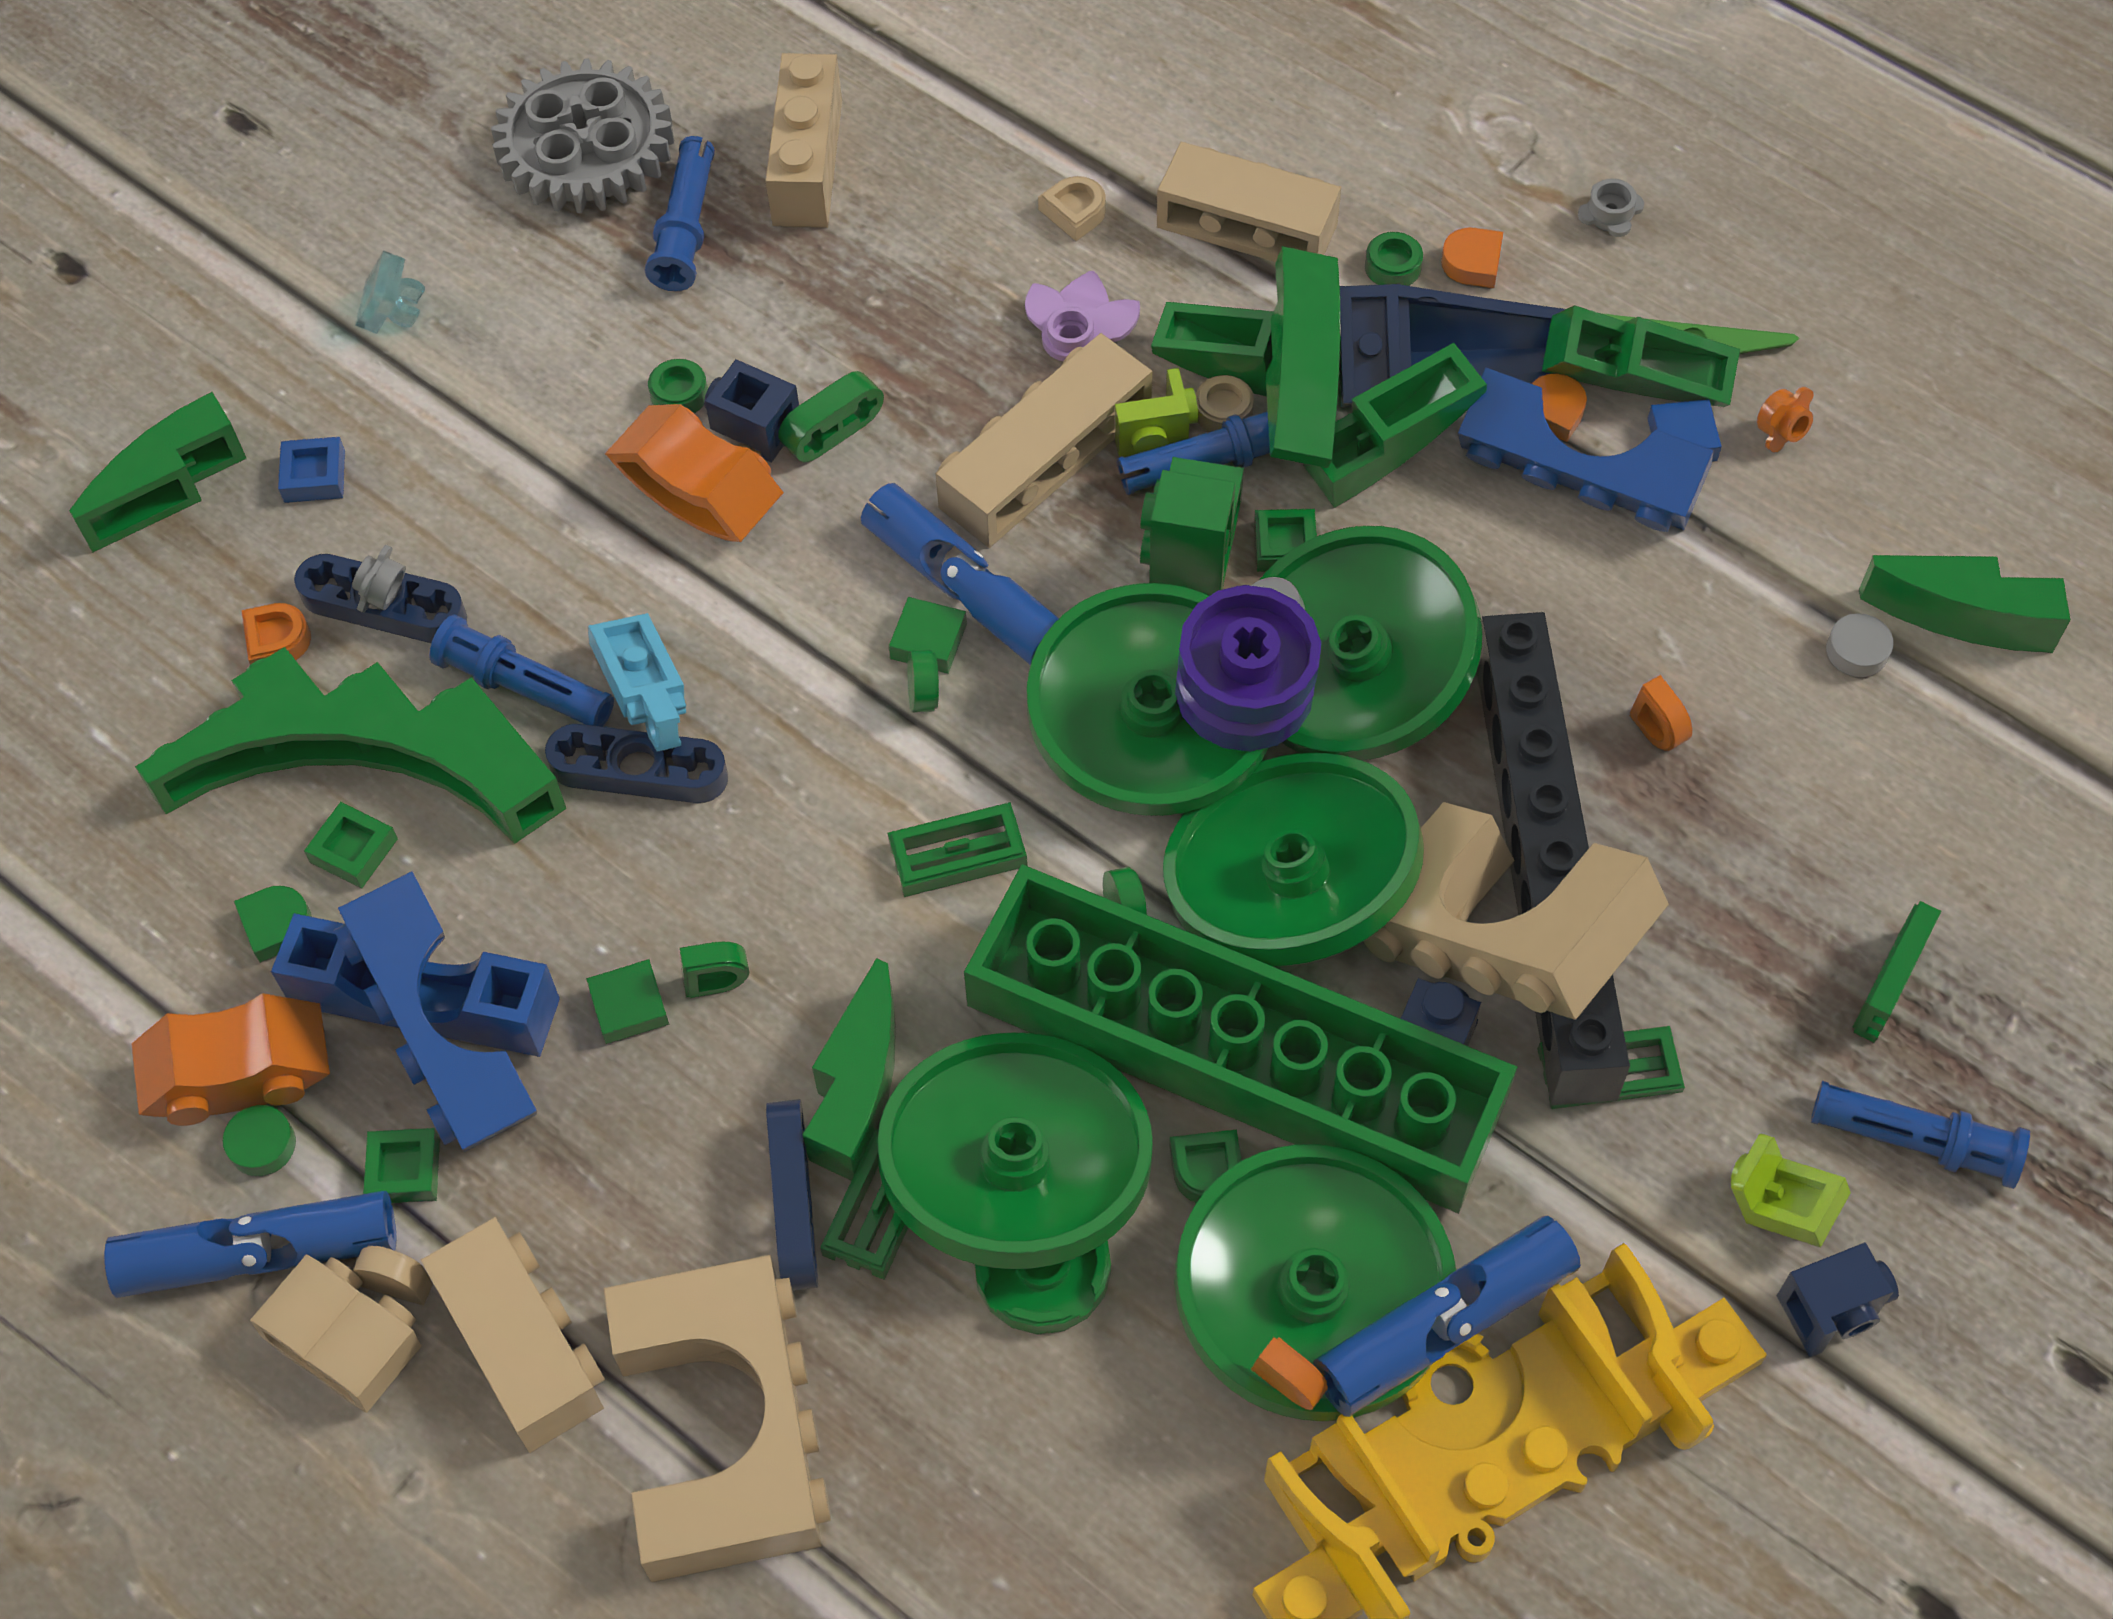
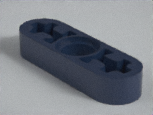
[294,554,467,643]
[545,724,728,803]
[766,1099,818,1291]

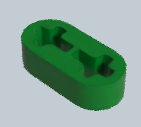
[778,371,884,462]

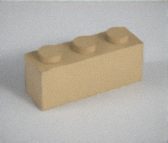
[766,53,842,228]
[1157,141,1341,262]
[421,1217,605,1453]

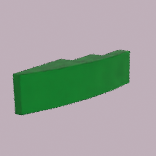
[1266,246,1340,468]

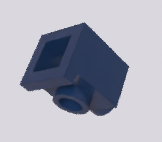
[704,359,799,463]
[1400,978,1481,1046]
[1776,1242,1899,1357]

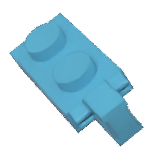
[588,613,686,751]

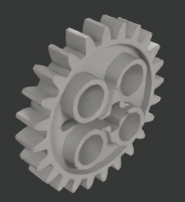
[491,58,675,213]

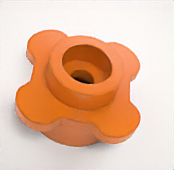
[1757,387,1814,452]

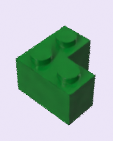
[1140,457,1244,596]

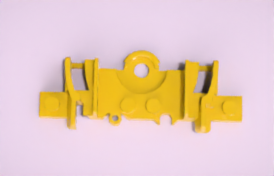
[1252,1243,1767,1619]

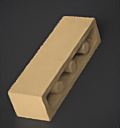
[935,333,1153,548]

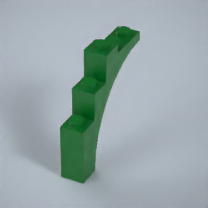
[135,647,567,844]

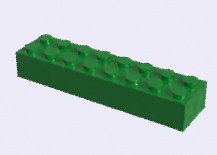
[964,864,1518,1214]

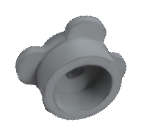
[1578,179,1644,237]
[352,545,406,613]

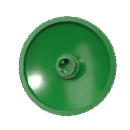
[1260,525,1482,761]
[1027,583,1269,816]
[1163,753,1424,966]
[878,1032,1153,1269]
[1174,1144,1456,1421]

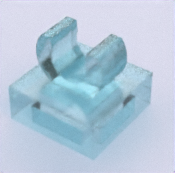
[355,250,425,334]

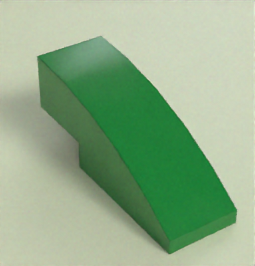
[1151,302,1340,397]
[1542,305,1740,407]
[1303,343,1487,508]
[69,392,247,553]
[1859,555,2071,653]
[803,958,896,1181]

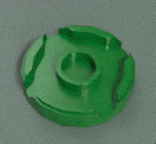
[975,1240,1111,1335]

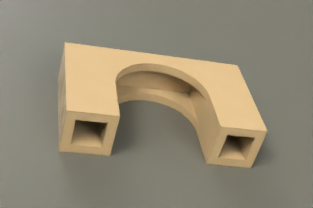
[1364,802,1669,1020]
[604,1255,831,1582]

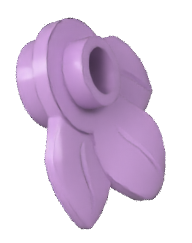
[1025,271,1140,361]

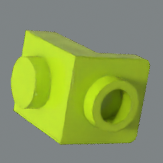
[1115,368,1198,458]
[1731,1134,1851,1248]

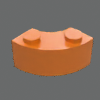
[605,404,784,542]
[131,993,330,1126]

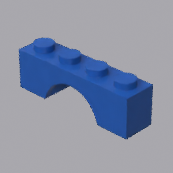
[1458,367,1714,532]
[333,871,537,1152]
[271,913,560,1057]

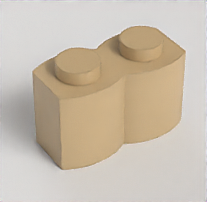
[250,1254,422,1413]

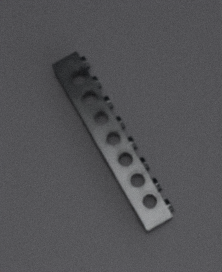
[1477,612,1630,1105]

